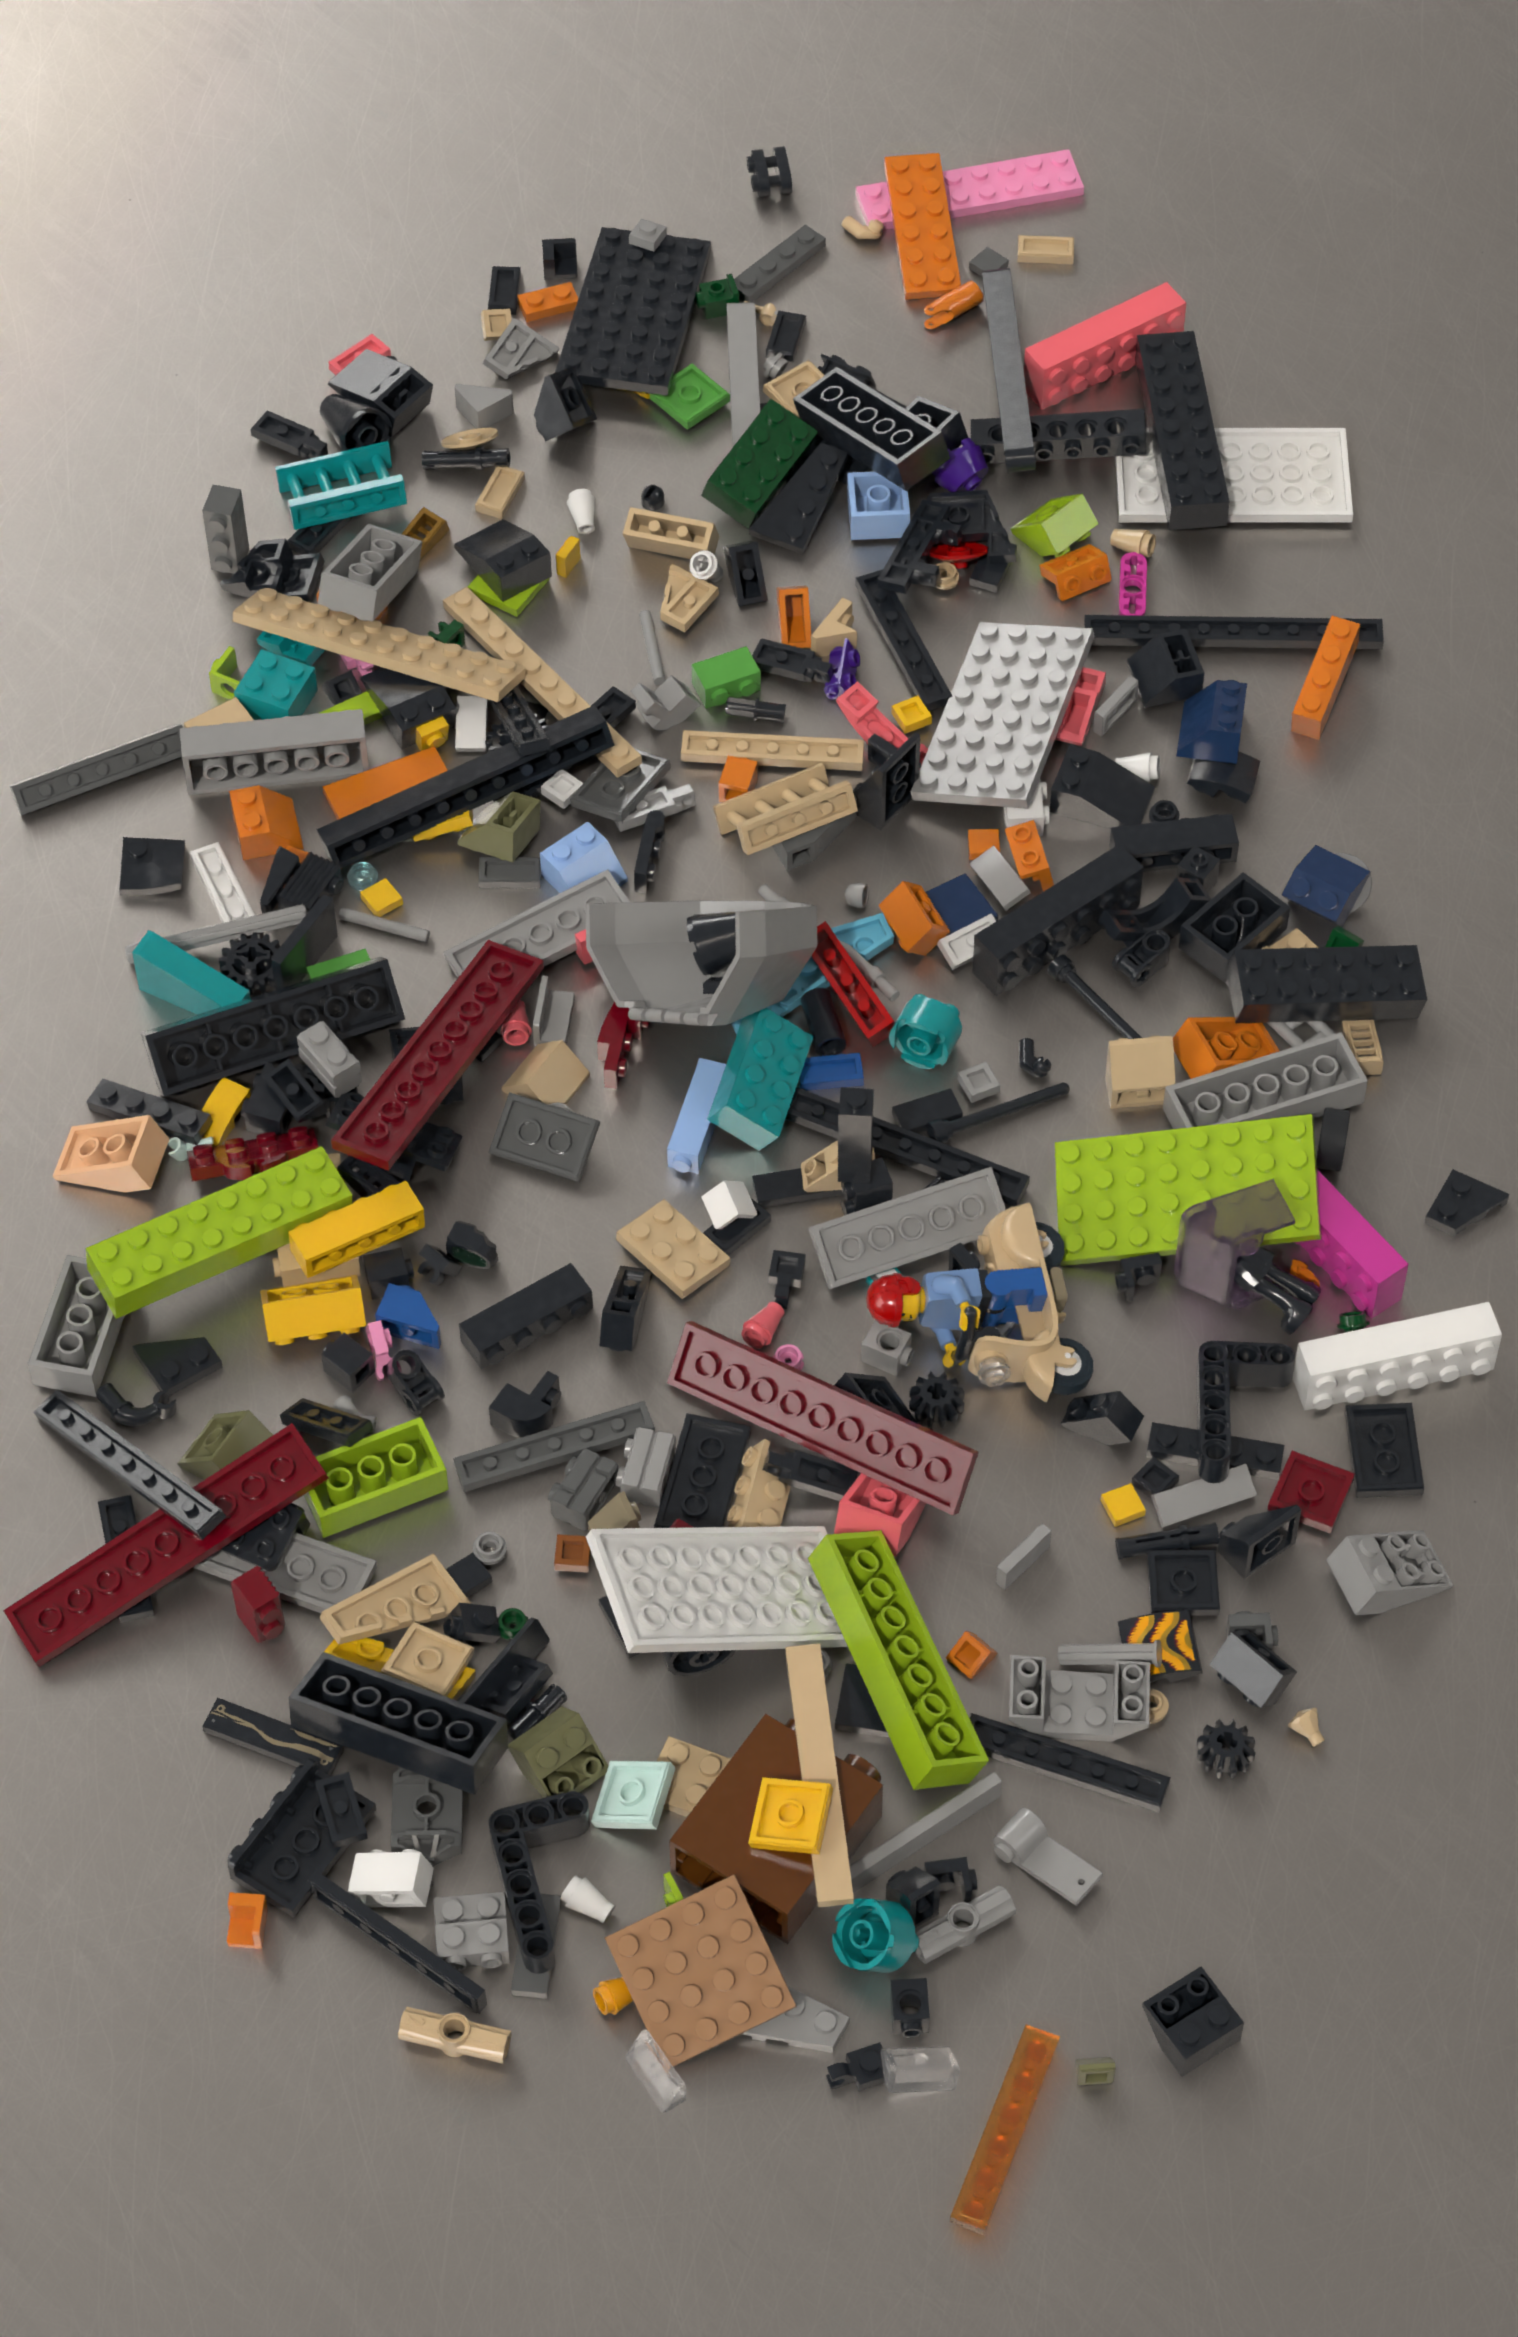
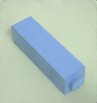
[667,1058,726,1174]

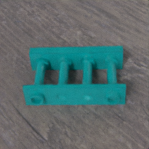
[275,441,407,530]

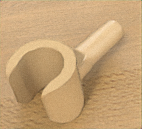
[744,301,777,326]

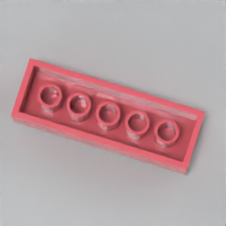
[1024,282,1186,410]

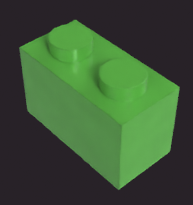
[691,646,761,709]

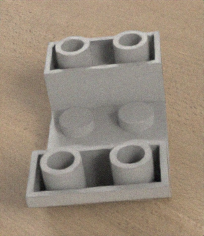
[1009,1655,1150,1742]

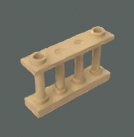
[713,763,858,855]

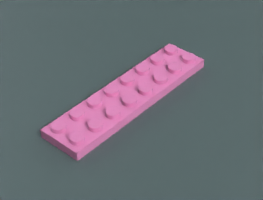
[856,149,1084,231]

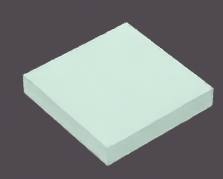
[591,1761,675,1829]

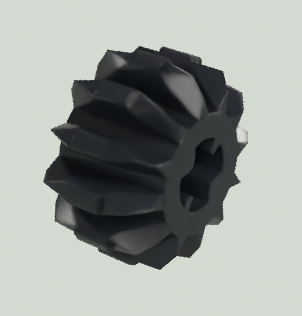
[909,1371,965,1429]
[1196,1719,1256,1780]

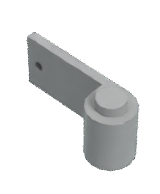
[993,1808,1103,1906]

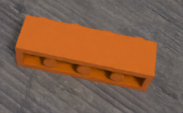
[1291,616,1360,740]

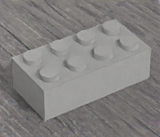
[318,524,422,622]
[28,1255,125,1397]

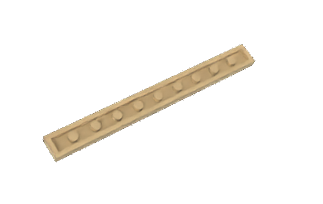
[443,587,642,778]

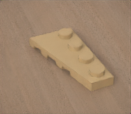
[320,1553,471,1645]

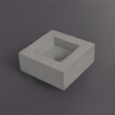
[629,219,667,252]
[958,1061,1000,1103]

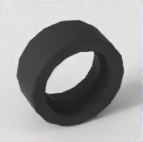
[1316,1108,1350,1171]

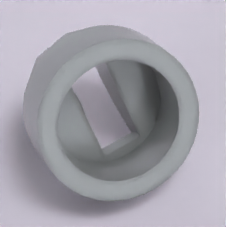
[845,883,869,908]

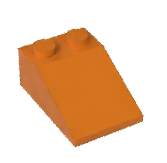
[1173,1017,1280,1079]

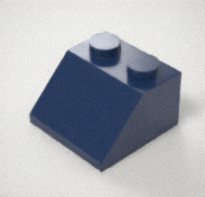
[1281,845,1371,927]

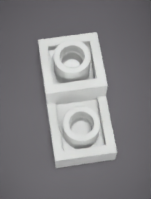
[455,696,488,752]

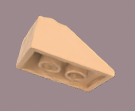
[53,1115,169,1193]

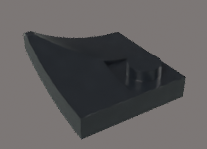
[119,837,185,896]

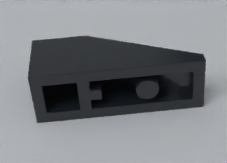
[599,1265,652,1352]

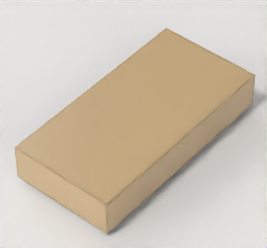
[1017,235,1074,264]
[475,467,525,519]

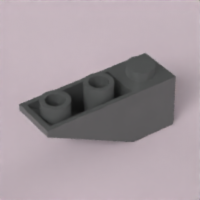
[773,795,857,871]

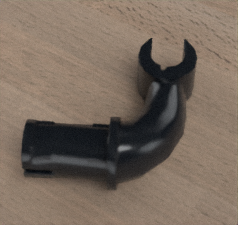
[96,1383,176,1427]

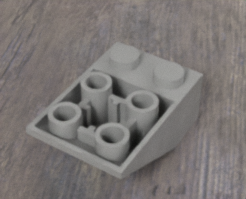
[1326,1530,1453,1616]

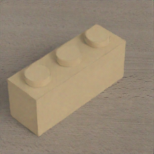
[623,507,720,559]

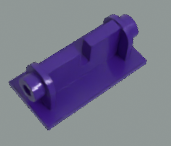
[824,638,860,700]

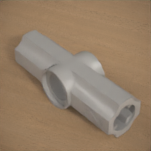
[914,1885,1016,1964]

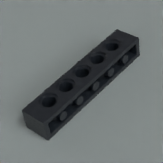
[971,409,1147,464]

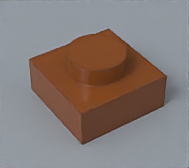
[554,1534,591,1573]

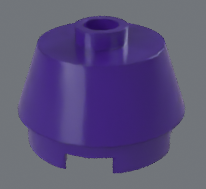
[931,438,988,492]

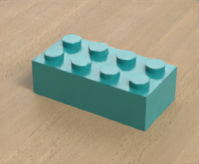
[707,1008,813,1151]

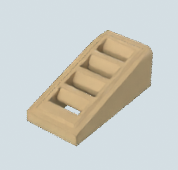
[1341,1019,1384,1075]

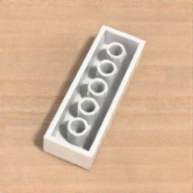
[1293,1302,1502,1411]

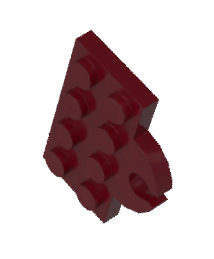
[187,1126,319,1182]

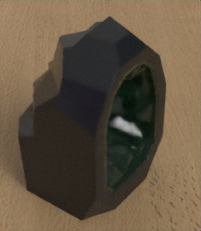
[446,1221,498,1269]

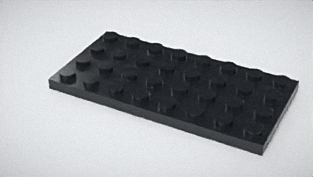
[555,227,711,396]

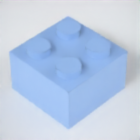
[847,471,910,540]

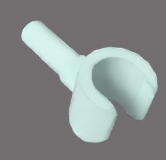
[168,1136,214,1161]

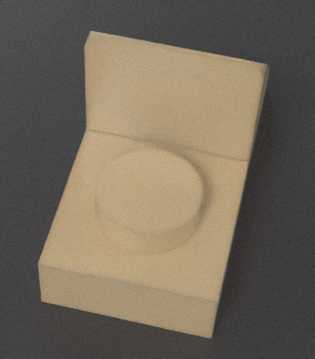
[811,597,857,657]

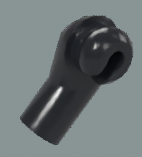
[1019,1038,1051,1078]

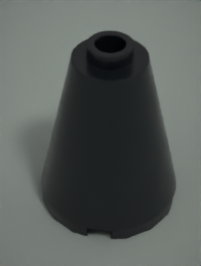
[319,394,392,451]
[687,910,756,976]

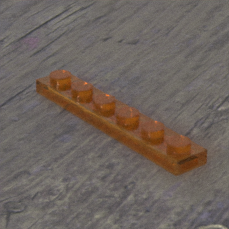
[950,2024,1060,2235]

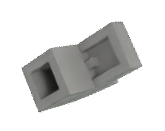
[631,675,701,730]

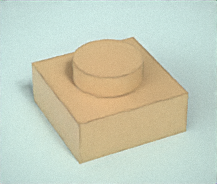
[480,309,512,341]

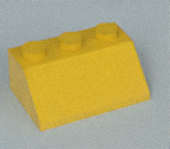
[260,1275,366,1345]

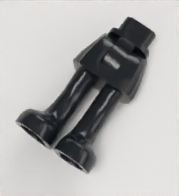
[1212,1234,1321,1335]

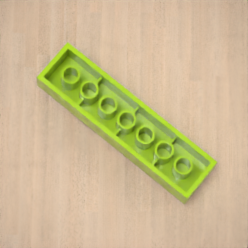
[85,1146,352,1319]
[808,1530,989,1790]

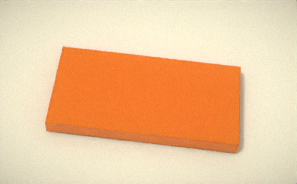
[322,746,448,820]

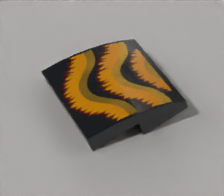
[1118,1610,1203,1683]

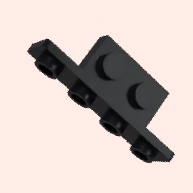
[459,1617,553,1724]

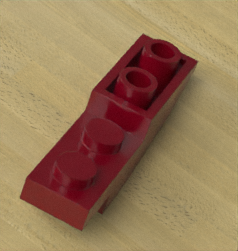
[597,1002,650,1089]

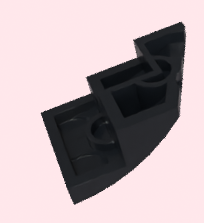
[220,538,325,602]

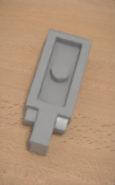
[614,784,696,832]

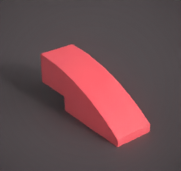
[1055,667,1106,746]

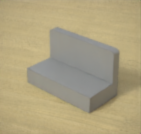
[533,976,575,1047]

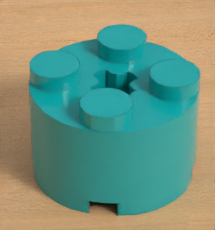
[889,994,962,1069]
[832,1898,919,1973]

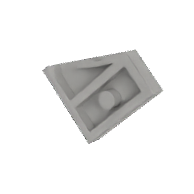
[483,318,559,380]

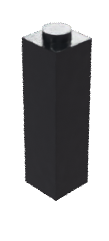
[838,1087,874,1184]

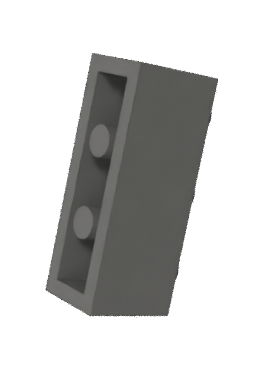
[202,484,249,574]

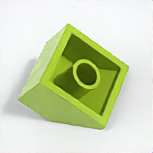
[1010,493,1099,557]

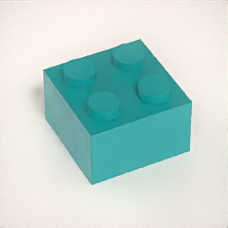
[234,649,318,720]

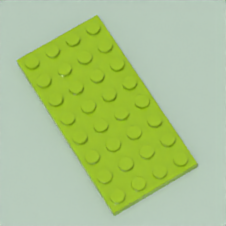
[1055,1114,1321,1266]

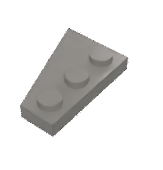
[741,1986,850,2053]

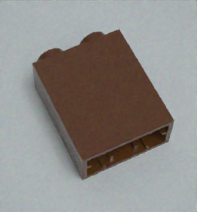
[669,1713,883,1945]

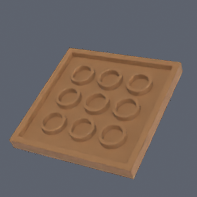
[605,1874,797,2070]

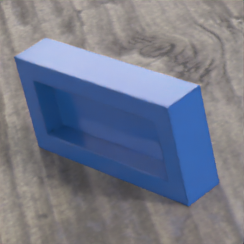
[799,1053,864,1091]

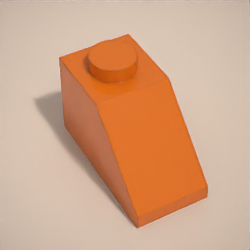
[776,585,811,648]

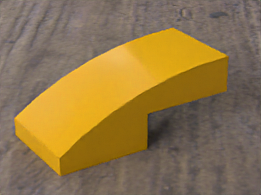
[201,1077,251,1147]

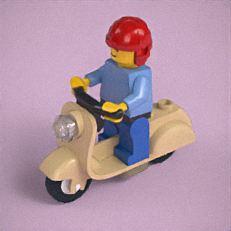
[866,1203,1093,1403]

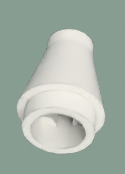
[567,489,595,534]
[689,550,723,582]
[1115,752,1160,782]
[560,1875,615,1924]

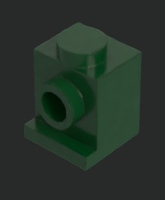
[696,273,739,320]

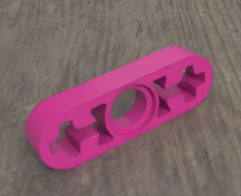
[1118,552,1147,616]

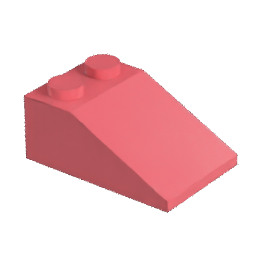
[834,1473,926,1557]

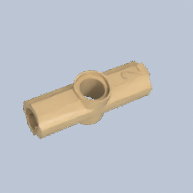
[398,2007,512,2064]

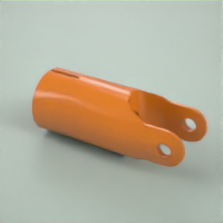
[924,280,983,330]

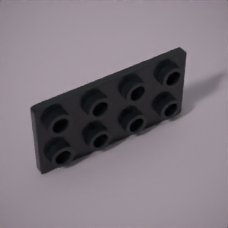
[326,1092,463,1183]

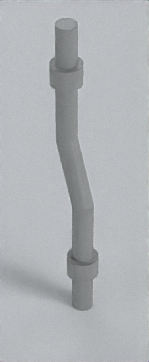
[758,884,900,1002]

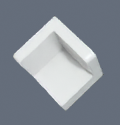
[701,1180,757,1229]

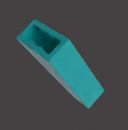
[132,930,250,1015]

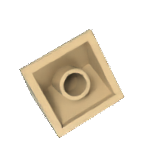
[501,1040,590,1105]

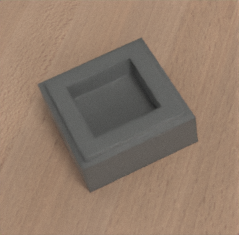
[969,247,1009,277]

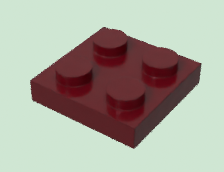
[1267,1450,1355,1534]

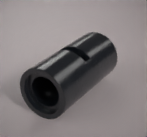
[800,988,847,1056]

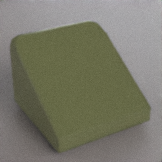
[1075,2057,1116,2085]

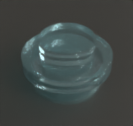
[347,862,379,891]

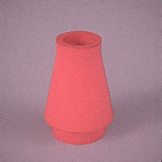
[500,1000,532,1046]
[741,1302,785,1349]

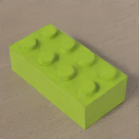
[304,1417,449,1538]

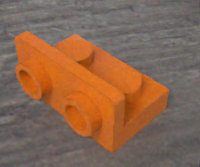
[1039,544,1112,601]
[1005,820,1054,892]

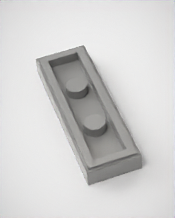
[1151,1464,1257,1527]

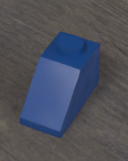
[375,1283,441,1349]

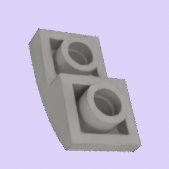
[969,846,1031,911]

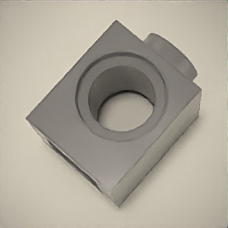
[861,1320,914,1376]

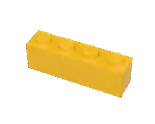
[288,1181,425,1279]

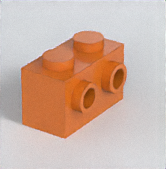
[878,881,950,956]

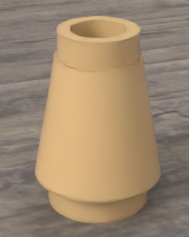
[1110,529,1156,558]

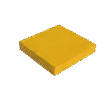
[748,1777,833,1855]

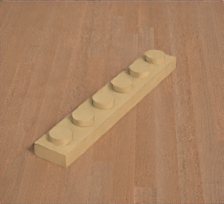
[681,730,864,771]

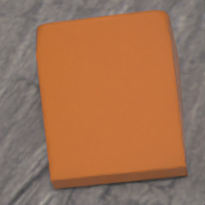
[945,1631,998,1679]

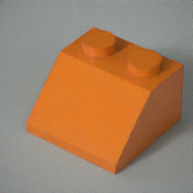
[229,785,304,860]

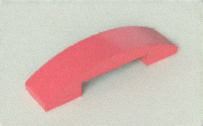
[836,681,928,770]

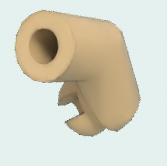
[842,216,884,239]

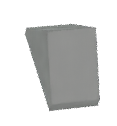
[455,384,514,428]

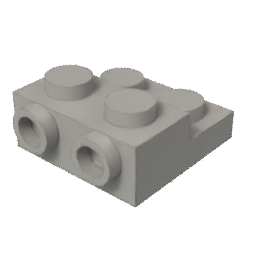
[434,1892,510,1971]

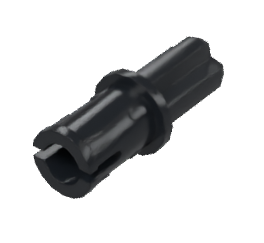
[725,697,786,723]
[508,1684,567,1740]

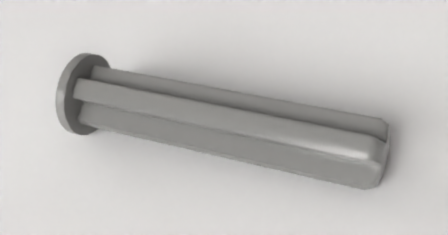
[1058,1640,1162,1667]

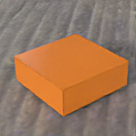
[968,829,1000,860]

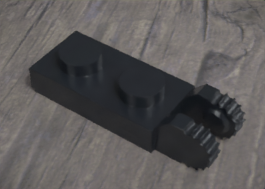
[634,810,665,894]

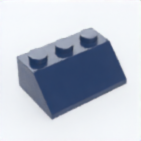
[1176,680,1247,764]

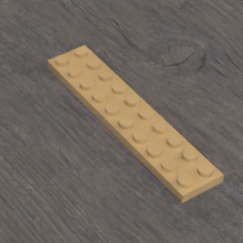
[233,588,526,702]

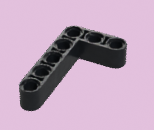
[1196,1341,1295,1484]
[488,1791,590,1974]

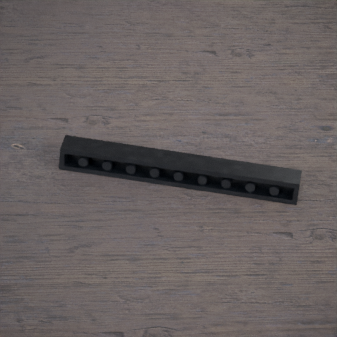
[316,705,615,868]

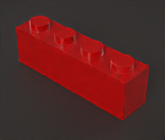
[811,921,896,1047]

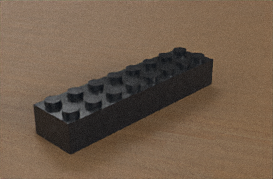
[1135,331,1230,530]
[141,957,405,1096]

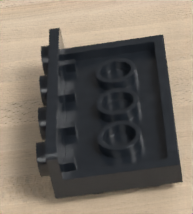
[227,1758,377,1918]

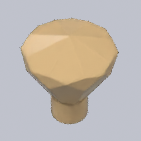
[1288,1708,1325,1747]

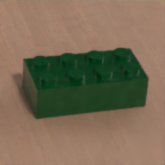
[701,398,818,529]

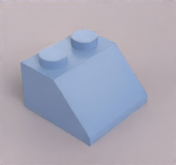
[540,822,628,893]

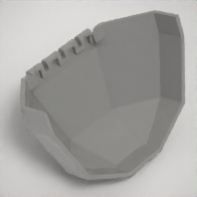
[586,900,817,1026]

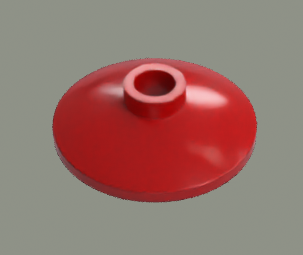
[929,542,988,569]

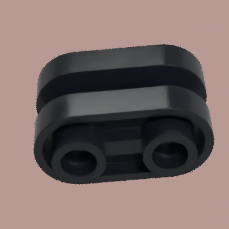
[746,146,792,197]

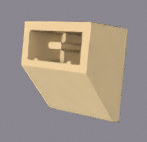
[1105,1035,1176,1109]

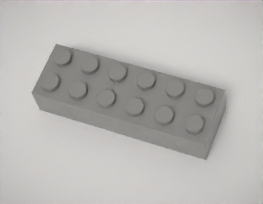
[180,709,369,795]
[1163,1032,1368,1129]

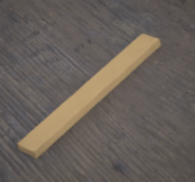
[785,1644,854,1907]

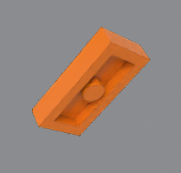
[517,282,579,322]

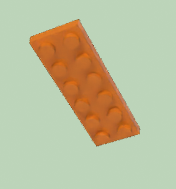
[884,153,961,300]

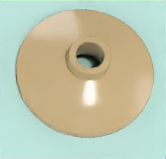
[441,428,498,450]

